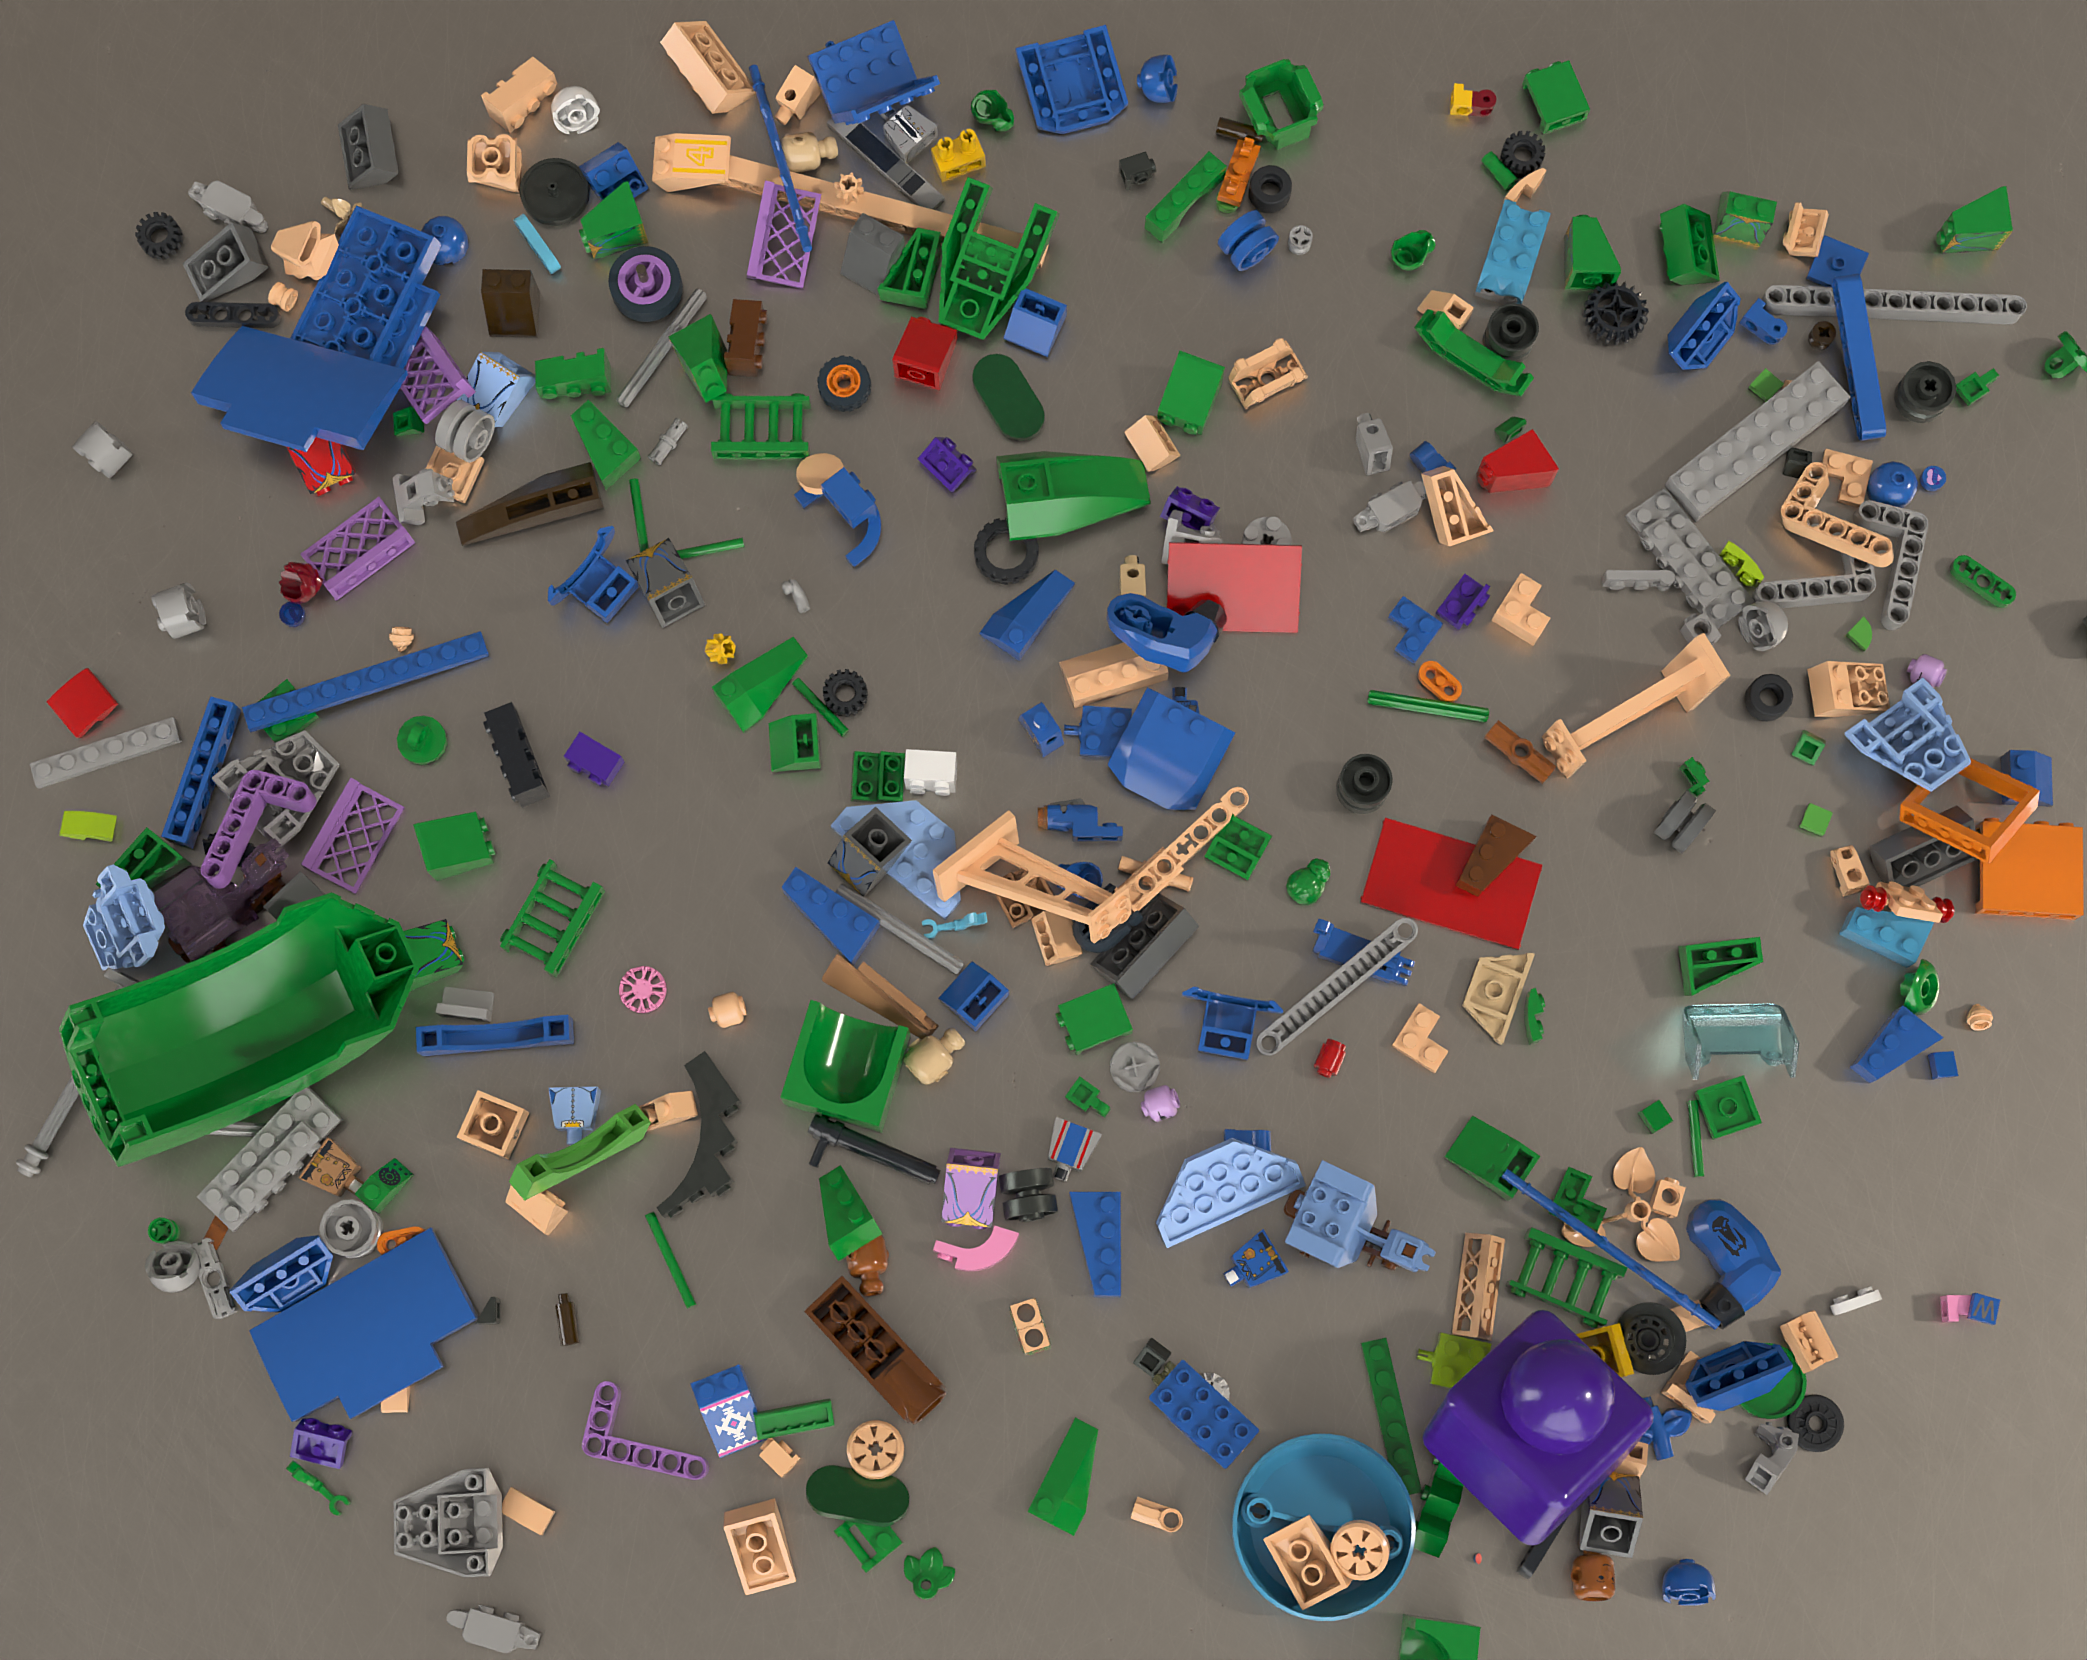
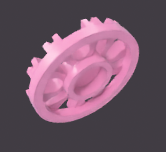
[619,966,667,1013]

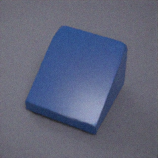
[1928,1051,1959,1080]

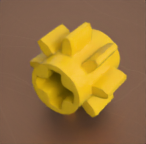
[705,633,736,664]

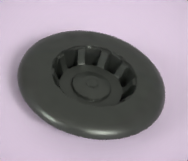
[1617,1302,1687,1375]

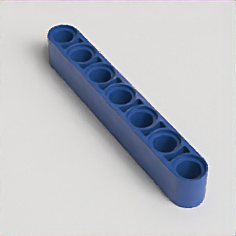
[1832,274,1886,441]

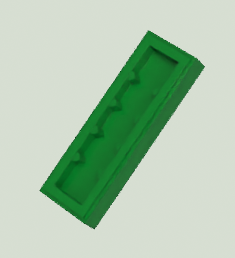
[753,1398,834,1440]

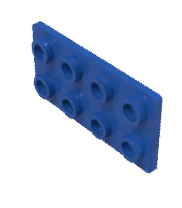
[1149,1360,1259,1469]

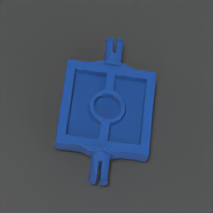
[1064,705,1132,757]

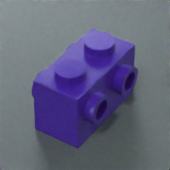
[1160,486,1220,530]

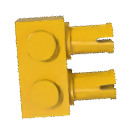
[931,129,986,182]

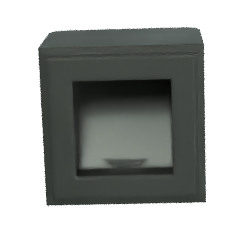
[1783,447,1812,479]
[476,1297,500,1325]
[1133,1338,1171,1378]

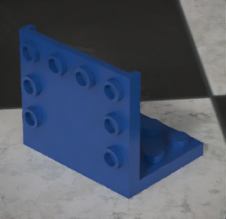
[807,20,940,125]

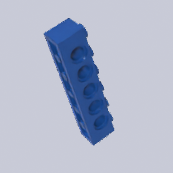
[161,696,242,849]

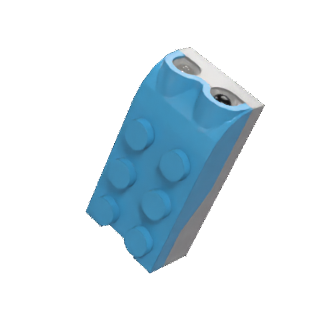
[1474,199,1551,305]

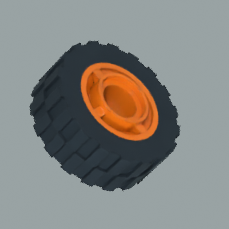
[817,355,872,412]

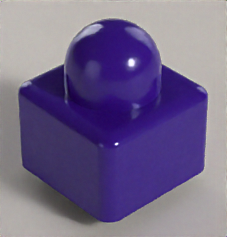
[1423,1310,1653,1545]

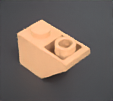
[1417,290,1474,331]
[639,1091,698,1131]

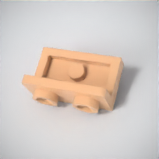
[1783,202,1829,257]
[1779,1310,1838,1374]

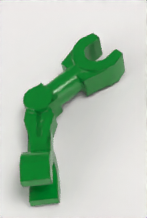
[286,1460,351,1516]

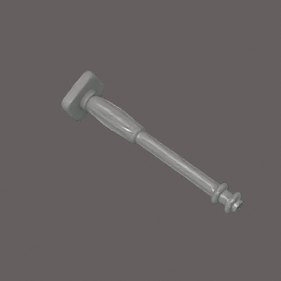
[16,967,140,1177]

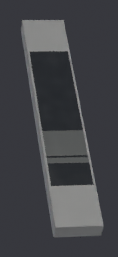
[827,118,945,210]

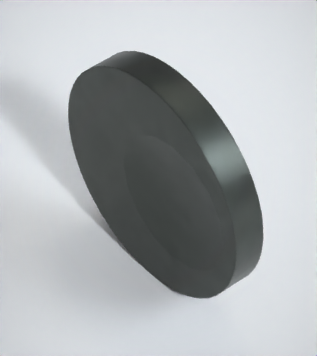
[520,158,590,226]

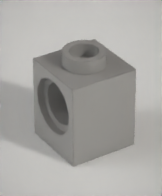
[1680,612,1722,645]

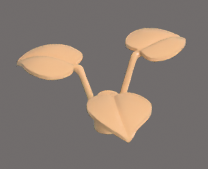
[1561,1147,1680,1262]

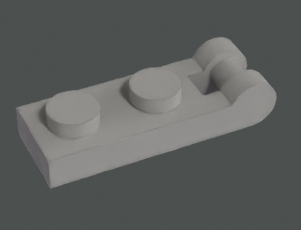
[1602,570,1675,591]

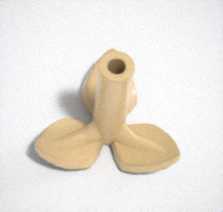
[321,197,362,235]

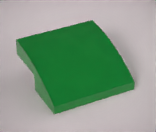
[1204,815,1272,880]

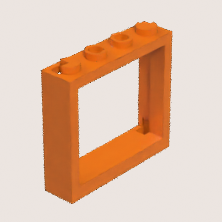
[1899,758,2040,864]

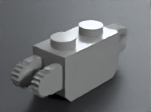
[188,180,269,234]
[1353,480,1427,532]
[446,1604,541,1653]

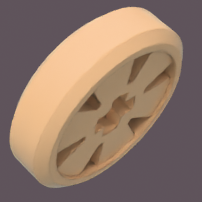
[847,1420,904,1479]
[1330,1520,1390,1580]

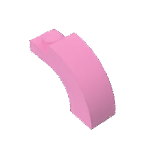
[933,1225,1019,1272]

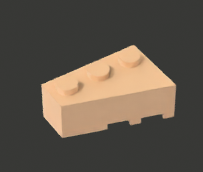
[481,57,557,133]
[1421,466,1493,546]

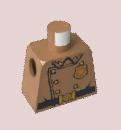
[298,1137,364,1197]

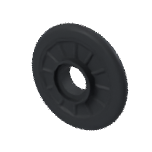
[1787,1394,1844,1452]

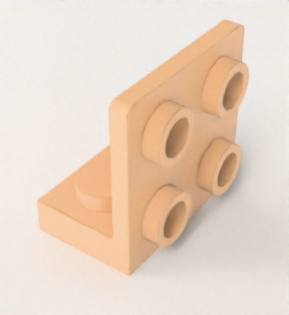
[1661,1351,1716,1424]

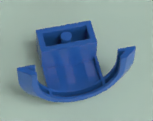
[794,467,881,567]
[548,526,639,624]
[1182,987,1283,1060]

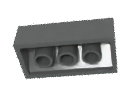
[1870,805,1977,887]
[1090,893,1199,1000]

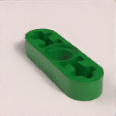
[1950,555,2016,608]

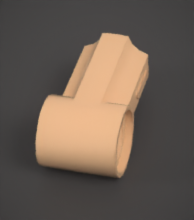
[1131,1496,1183,1532]

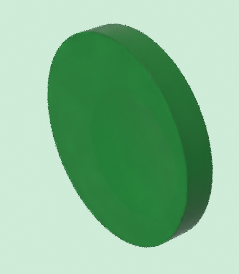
[1739,1343,1807,1419]

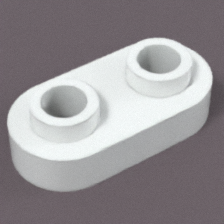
[1830,1286,1882,1316]

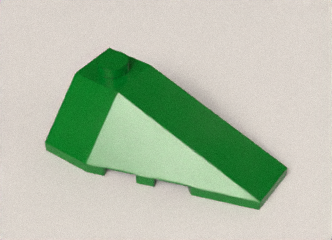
[712,637,808,733]
[1028,1417,1098,1536]

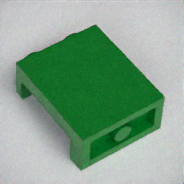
[1522,60,1590,134]
[1055,983,1133,1055]

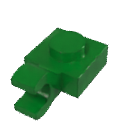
[1956,368,1999,406]
[1065,1076,1111,1118]

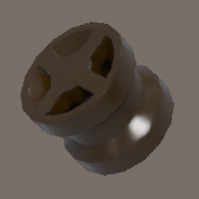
[1808,321,1836,350]

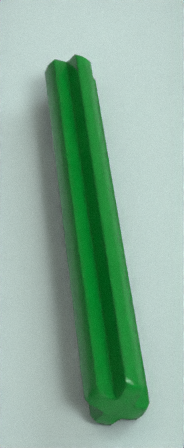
[1367,690,1489,722]

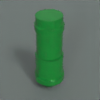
[1481,151,1519,191]

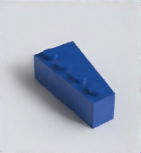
[782,867,880,966]

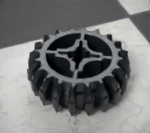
[1583,281,1649,346]

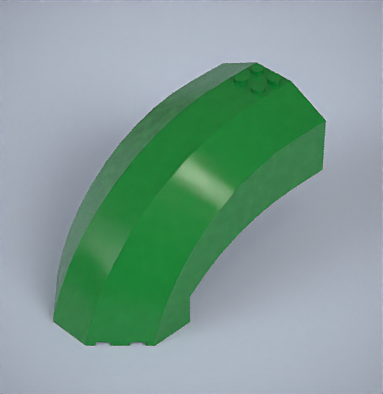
[59,892,420,1167]

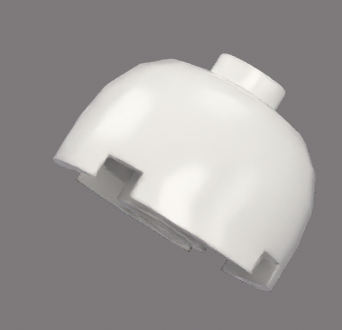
[551,86,600,134]

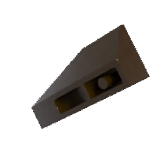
[456,462,604,546]

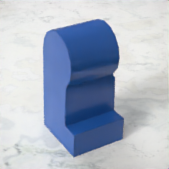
[1739,298,1788,345]
[1410,441,1456,473]
[1223,1129,1272,1152]

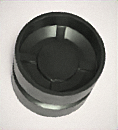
[1482,303,1539,362]
[1336,754,1393,814]
[999,1168,1058,1222]

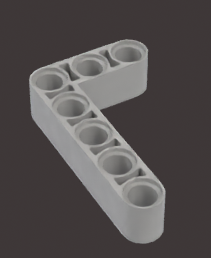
[1853,500,1928,631]
[1752,541,1876,608]

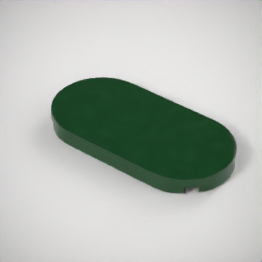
[972,354,1045,441]
[806,1465,909,1527]

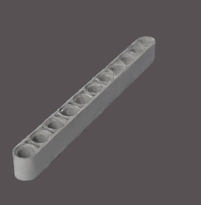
[1761,285,2027,324]

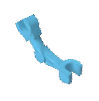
[922,912,987,940]

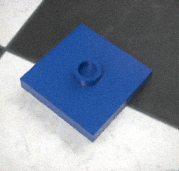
[1806,235,1869,287]

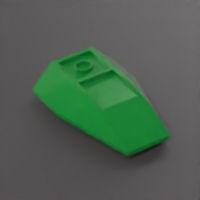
[996,451,1151,541]

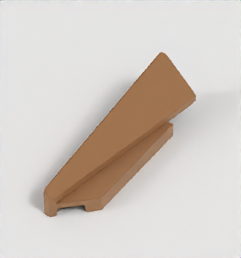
[822,954,939,1039]

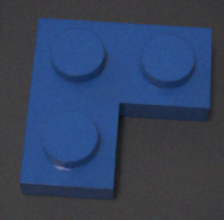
[1388,596,1443,664]

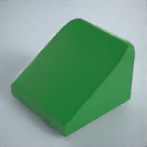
[393,406,425,436]
[1495,416,1527,443]
[1791,730,1826,766]
[1638,1100,1673,1134]

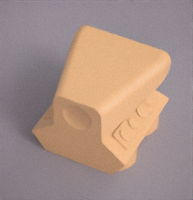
[467,134,522,192]
[271,221,339,280]

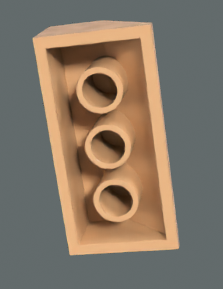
[660,21,756,114]
[1059,643,1169,708]

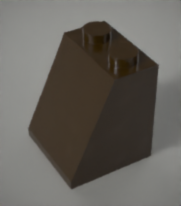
[481,269,540,338]

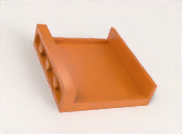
[1975,818,2084,920]

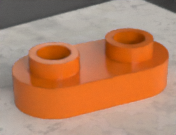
[1418,661,1462,703]
[377,1226,426,1255]

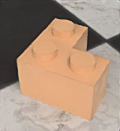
[1492,573,1550,646]

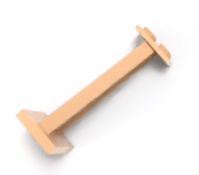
[1542,633,1730,778]
[933,810,1131,944]

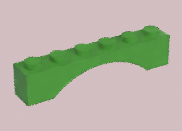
[509,1104,651,1201]

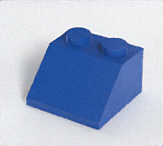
[2001,750,2053,807]

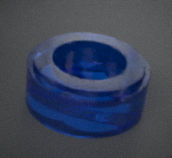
[279,602,306,627]

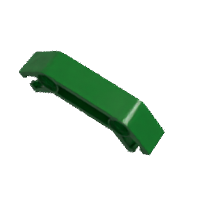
[1414,309,1534,397]

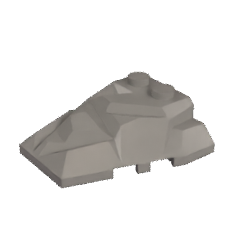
[212,730,340,847]

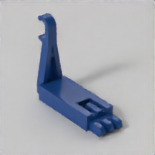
[1312,919,1415,986]

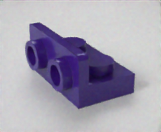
[917,437,977,492]
[1435,574,1491,630]
[290,1418,352,1469]

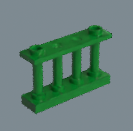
[711,393,811,459]
[500,859,605,978]
[1506,1227,1628,1329]

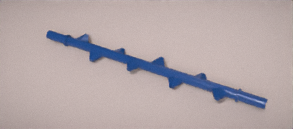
[749,65,812,252]
[1501,1169,1721,1330]

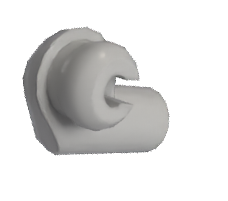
[782,579,810,613]

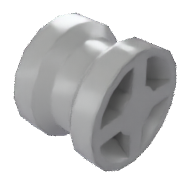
[1288,225,1313,255]

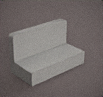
[436,987,495,1023]

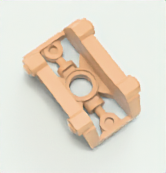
[1228,338,1308,409]

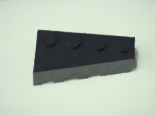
[483,702,550,807]

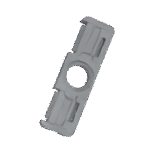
[191,1238,238,1319]

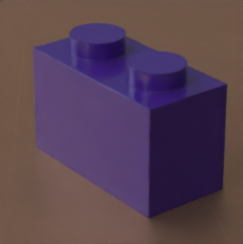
[564,732,624,787]

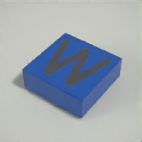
[1967,1293,2000,1325]

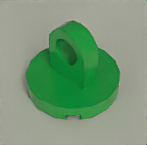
[2045,331,2087,378]
[397,715,448,765]

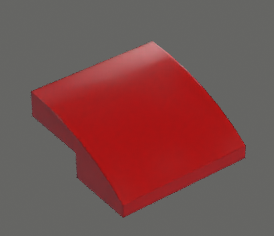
[46,668,118,738]

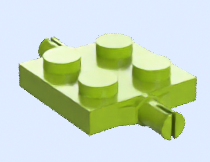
[1416,1332,1492,1388]

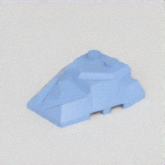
[1845,678,1971,792]
[83,864,165,970]

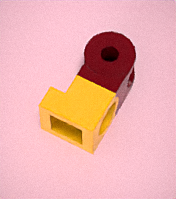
[1450,83,1497,117]

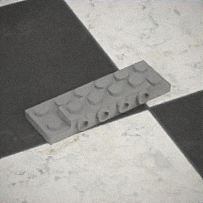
[1625,488,1755,629]
[197,1087,343,1232]

